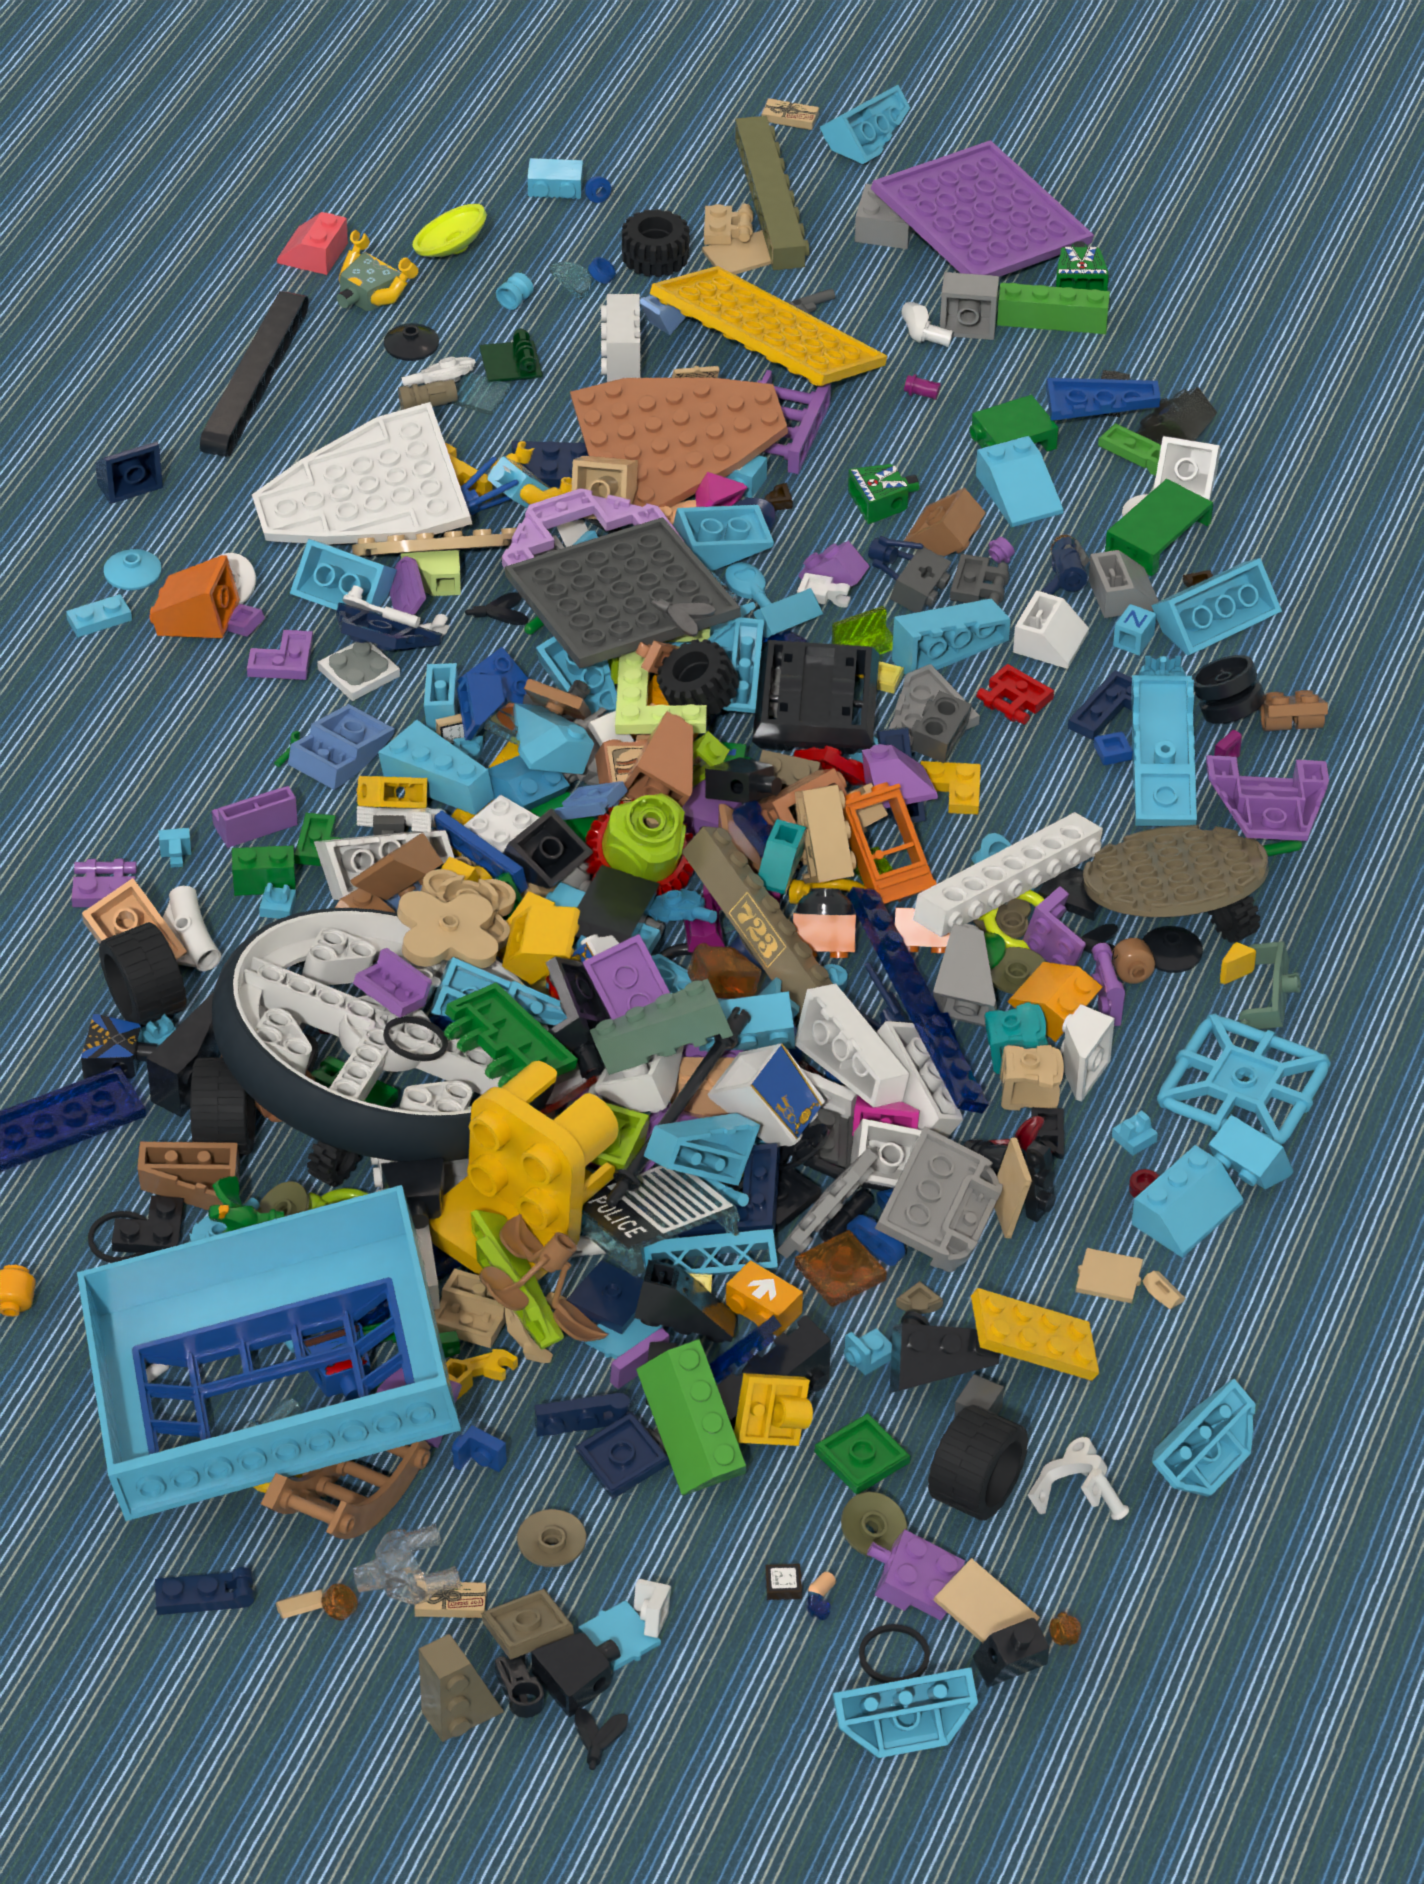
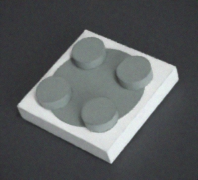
[317,641,400,701]

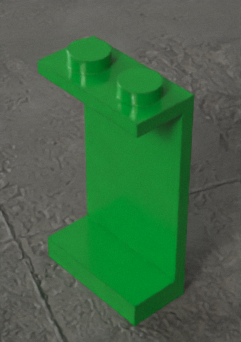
[1105,478,1213,577]

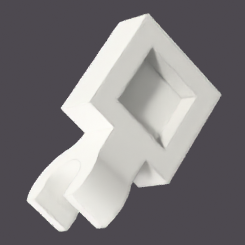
[797,573,851,607]

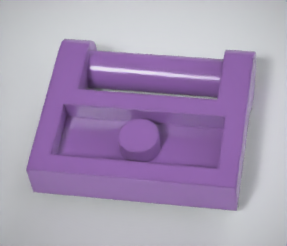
[1091,943,1125,1026]

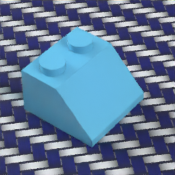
[1208,1114,1293,1190]

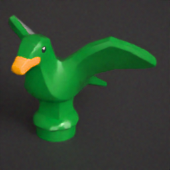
[208,1176,284,1234]

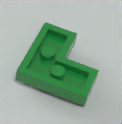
[294,813,343,866]

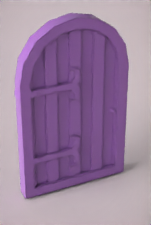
[390,556,426,615]

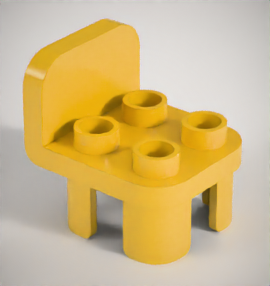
[429,1061,618,1281]

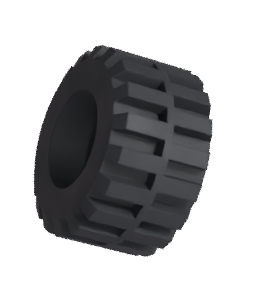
[622,209,689,277]
[657,639,739,718]

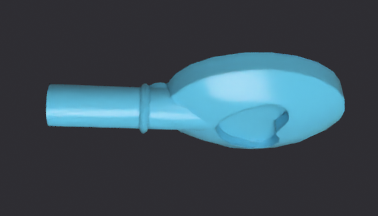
[725,562,772,608]
[690,1176,749,1206]

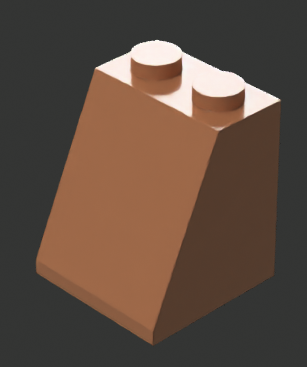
[624,711,693,807]

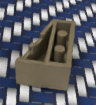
[418,1634,504,1742]

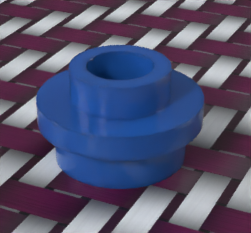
[585,176,611,203]

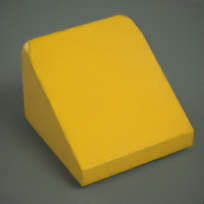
[1220,942,1256,985]

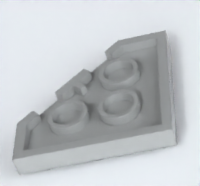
[889,664,980,753]
[777,1148,878,1259]

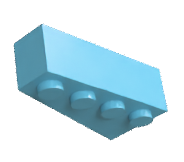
[378,720,494,815]

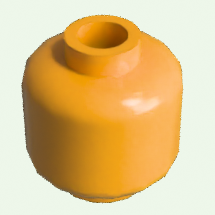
[0,1265,36,1317]

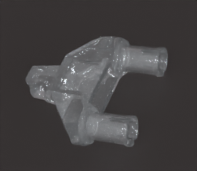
[353,1523,461,1604]

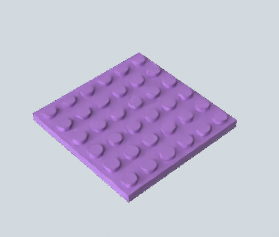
[871,140,1094,277]

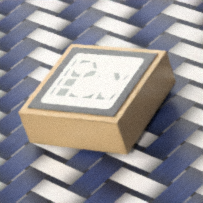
[435,714,465,745]

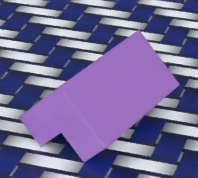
[212,786,298,848]

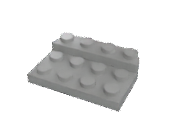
[875,1126,1003,1272]

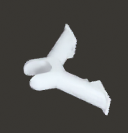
[357,806,446,833]

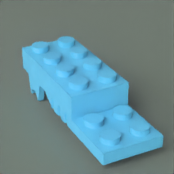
[1131,656,1197,826]

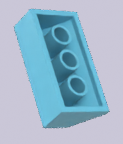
[1151,558,1282,656]

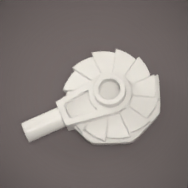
[401,357,476,387]

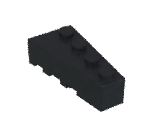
[717,1315,831,1431]

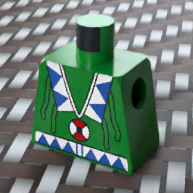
[1056,241,1109,291]
[848,464,919,524]

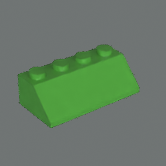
[997,283,1110,334]
[636,1339,746,1496]

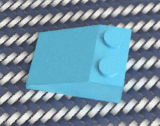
[976,436,1063,527]
[673,505,774,571]

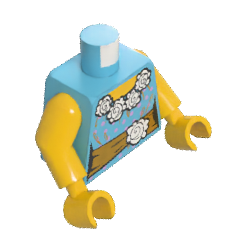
[487,441,572,508]

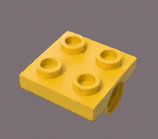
[734,1373,813,1446]

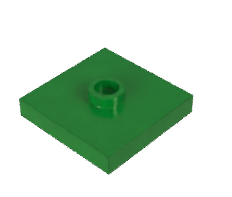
[814,1413,910,1495]

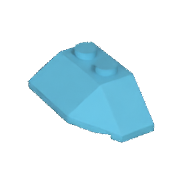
[707,617,764,713]
[1152,1379,1256,1497]
[832,1667,978,1758]

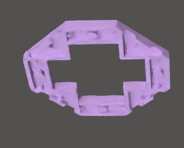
[502,488,684,569]

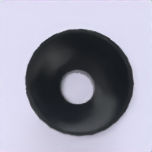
[797,888,854,915]

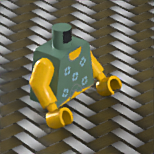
[336,230,418,311]

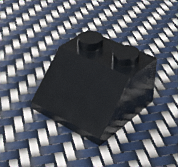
[503,808,593,890]

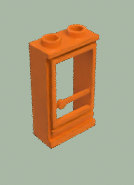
[842,782,937,911]

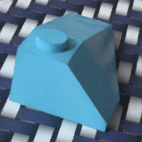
[536,636,617,715]

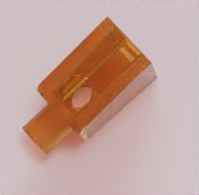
[688,943,762,999]

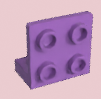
[1023,886,1086,966]

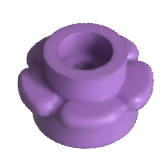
[988,537,1015,563]

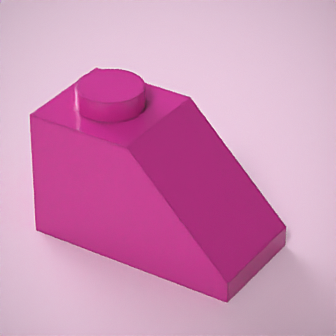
[852,1095,919,1136]

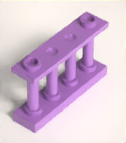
[757,370,831,474]

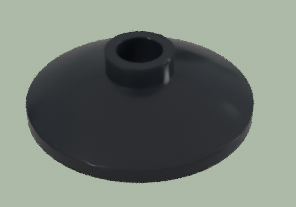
[384,323,439,361]
[1142,926,1203,973]

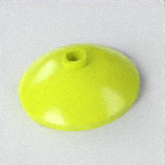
[412,204,487,257]

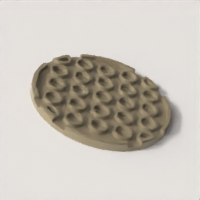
[1083,825,1269,917]

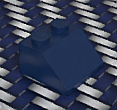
[95,441,163,504]

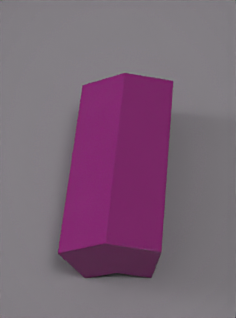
[683,893,725,954]

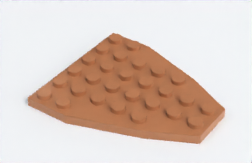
[570,378,788,508]

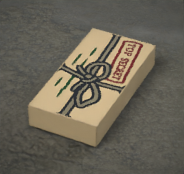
[762,99,819,130]
[414,1581,486,1618]

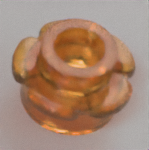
[1049,1612,1081,1646]

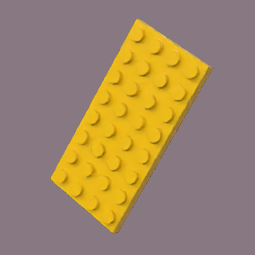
[650,266,888,386]

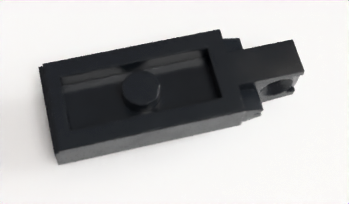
[1025,1141,1056,1222]

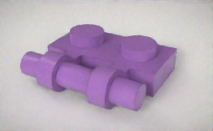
[72,859,137,907]

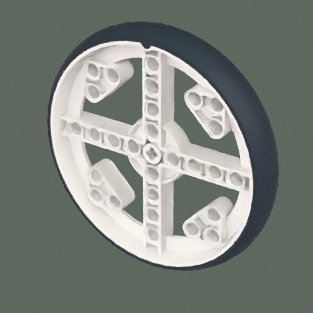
[212,908,556,1162]

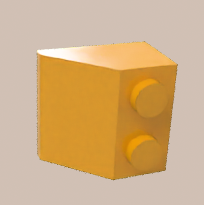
[1008,962,1103,1042]

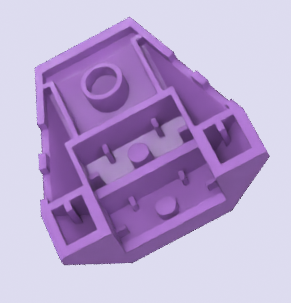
[1206,755,1329,841]

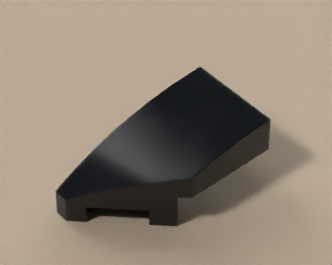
[1031,1107,1064,1159]

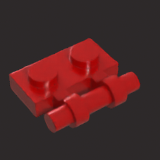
[976,664,1054,725]

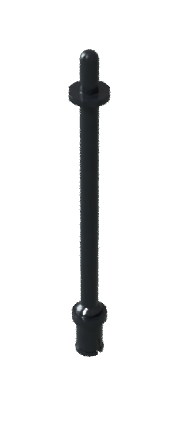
[606,1007,751,1207]

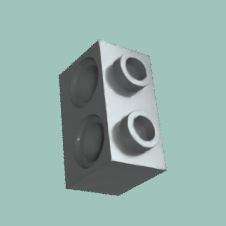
[910,690,972,763]

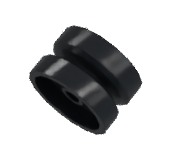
[1192,655,1266,724]

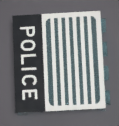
[581,1166,740,1276]

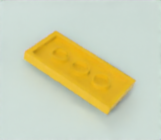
[971,1288,1099,1381]

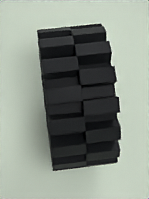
[1208,896,1260,943]
[307,1141,361,1187]

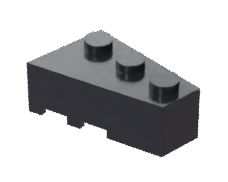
[889,1323,999,1394]

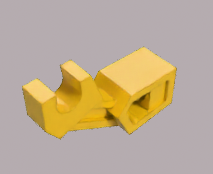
[446,1349,518,1401]

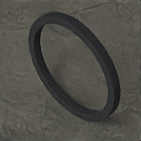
[383,1016,448,1061]
[88,1211,147,1263]
[859,1624,930,1683]

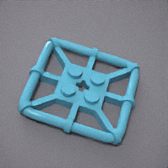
[1157,1013,1331,1146]

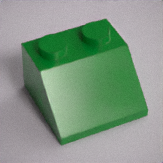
[232,845,296,896]

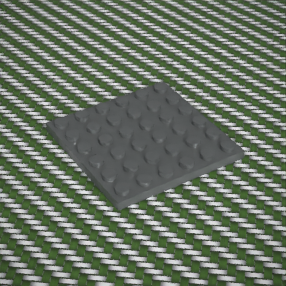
[505,517,741,668]

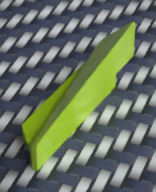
[471,1210,564,1350]

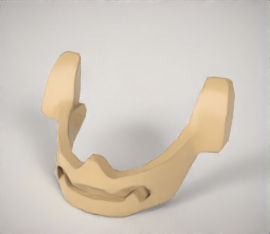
[505,1292,567,1363]

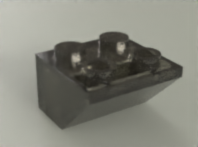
[1136,387,1217,445]

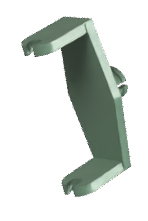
[1238,941,1301,1029]

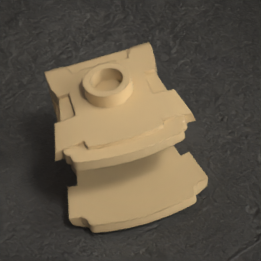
[1000,1045,1064,1111]

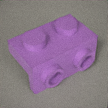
[353,948,432,1018]

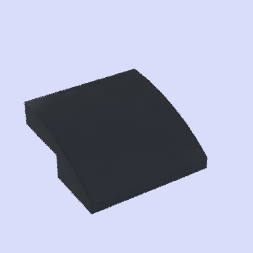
[1038,867,1103,921]

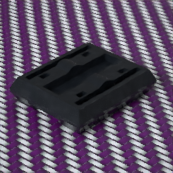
[752,640,879,755]

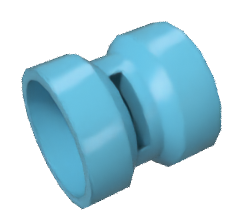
[496,272,534,310]

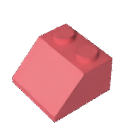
[277,212,348,275]

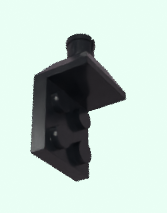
[546,956,610,1079]

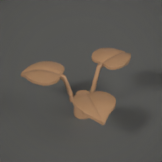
[479,1214,608,1342]

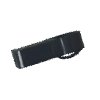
[495,1654,544,1718]

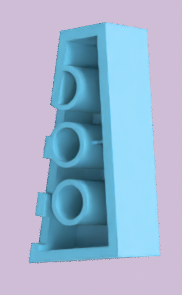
[892,599,1011,675]

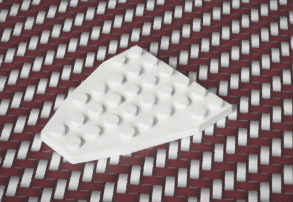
[252,402,472,544]

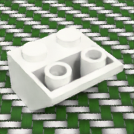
[1013,590,1089,669]

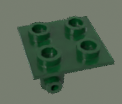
[479,328,543,382]

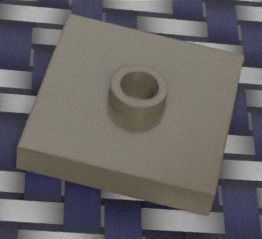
[481,1589,574,1660]

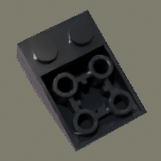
[634,1259,737,1343]

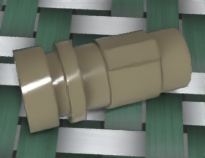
[398,379,458,410]

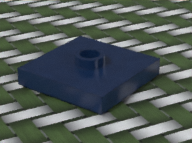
[566,1260,643,1334]
[575,1412,670,1499]

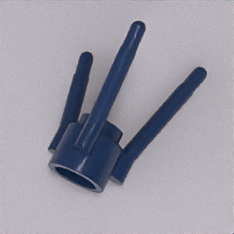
[868,536,924,581]
[856,962,911,1031]

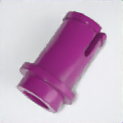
[904,374,941,400]

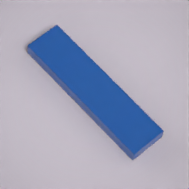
[434,810,528,894]

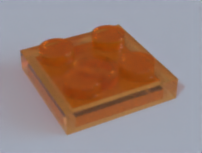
[795,1230,887,1307]

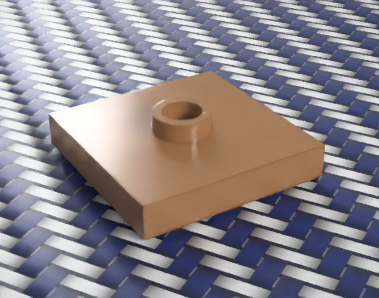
[524,679,592,720]

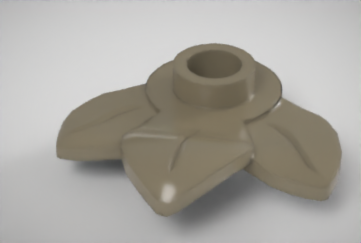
[973,899,1031,938]

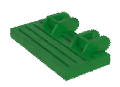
[444,982,578,1088]

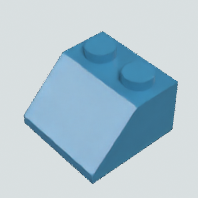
[488,755,570,810]

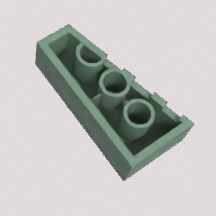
[590,979,733,1075]

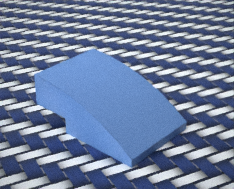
[288,704,395,790]

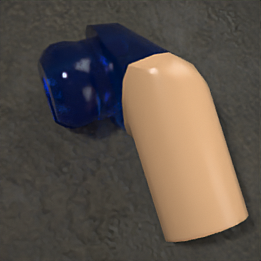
[807,1572,836,1620]

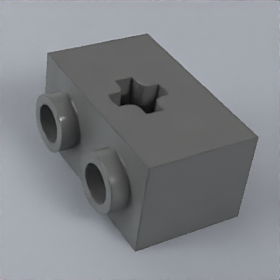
[890,547,951,613]

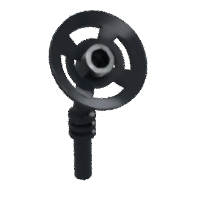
[779,1124,893,1191]

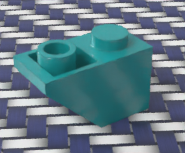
[758,819,806,895]

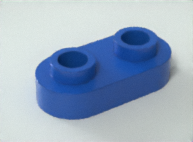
[847,1215,905,1266]

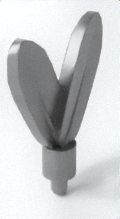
[651,599,715,637]

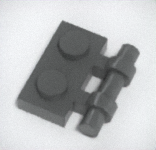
[950,554,1010,605]

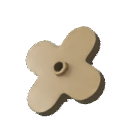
[421,869,516,951]
[397,891,498,969]

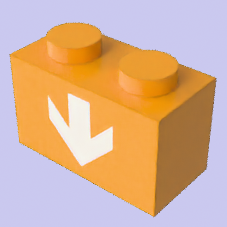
[726,1260,803,1337]

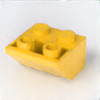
[502,905,580,985]

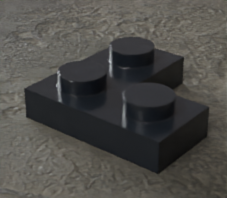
[112,1196,184,1254]

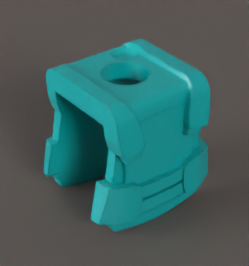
[984,1002,1049,1074]

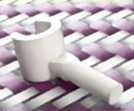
[419,614,450,637]

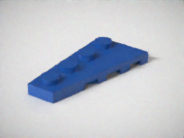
[1046,378,1161,421]

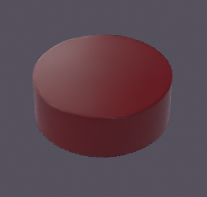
[1129,1169,1159,1198]

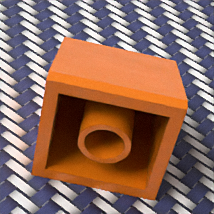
[150,555,240,638]

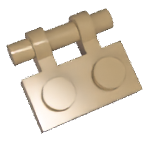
[704,204,753,245]

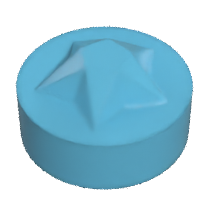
[823,964,848,991]

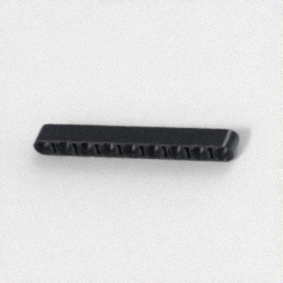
[200,291,309,457]

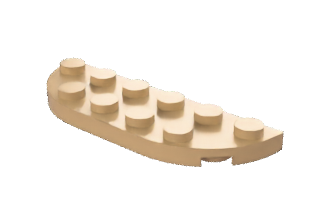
[352,528,517,556]

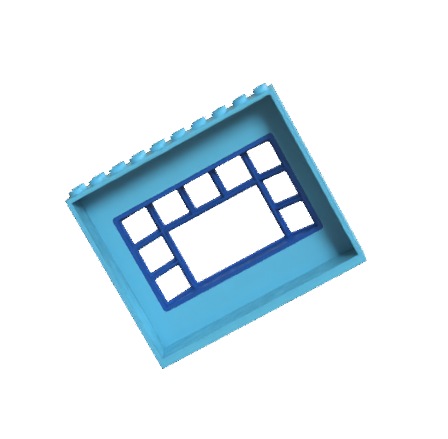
[77,1185,461,1521]

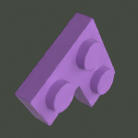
[247,630,313,680]

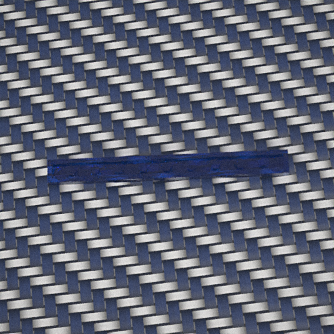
[847,887,989,1114]

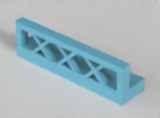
[640,1229,778,1276]

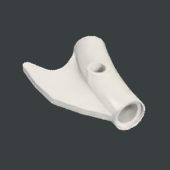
[162,886,221,971]

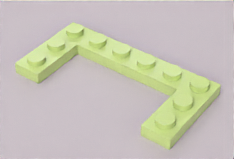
[615,627,711,734]

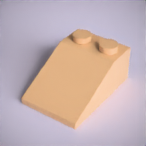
[82,878,187,960]

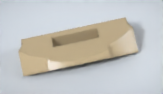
[1142,1271,1186,1310]
[276,1589,327,1619]

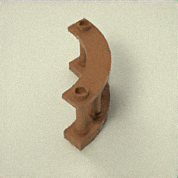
[261,1440,431,1539]

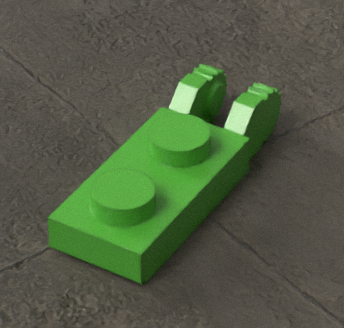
[1098,423,1161,476]

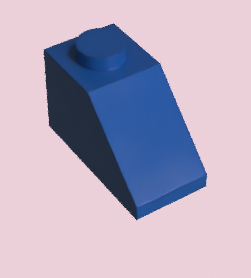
[457,673,506,740]

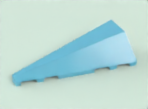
[431,957,567,1025]

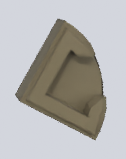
[896,1281,943,1314]

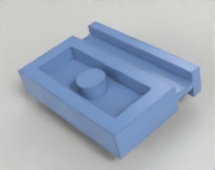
[554,781,628,820]

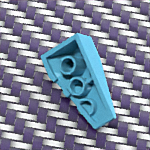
[820,85,910,164]
[513,703,594,774]

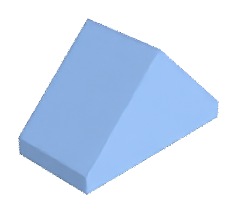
[640,295,686,335]

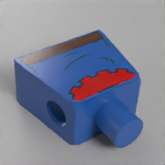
[303,1323,371,1401]

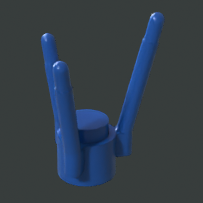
[460,457,519,515]

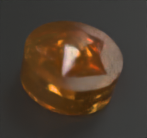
[321,1584,358,1620]

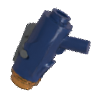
[1040,534,1090,595]

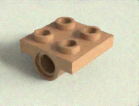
[1258,690,1328,731]

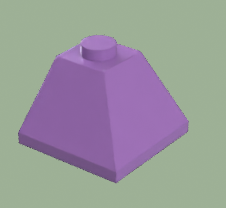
[862,744,938,808]

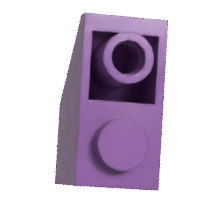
[798,540,870,587]

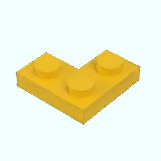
[921,761,981,815]

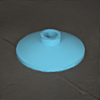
[104,549,162,590]

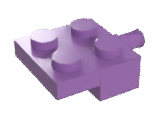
[867,1529,965,1621]

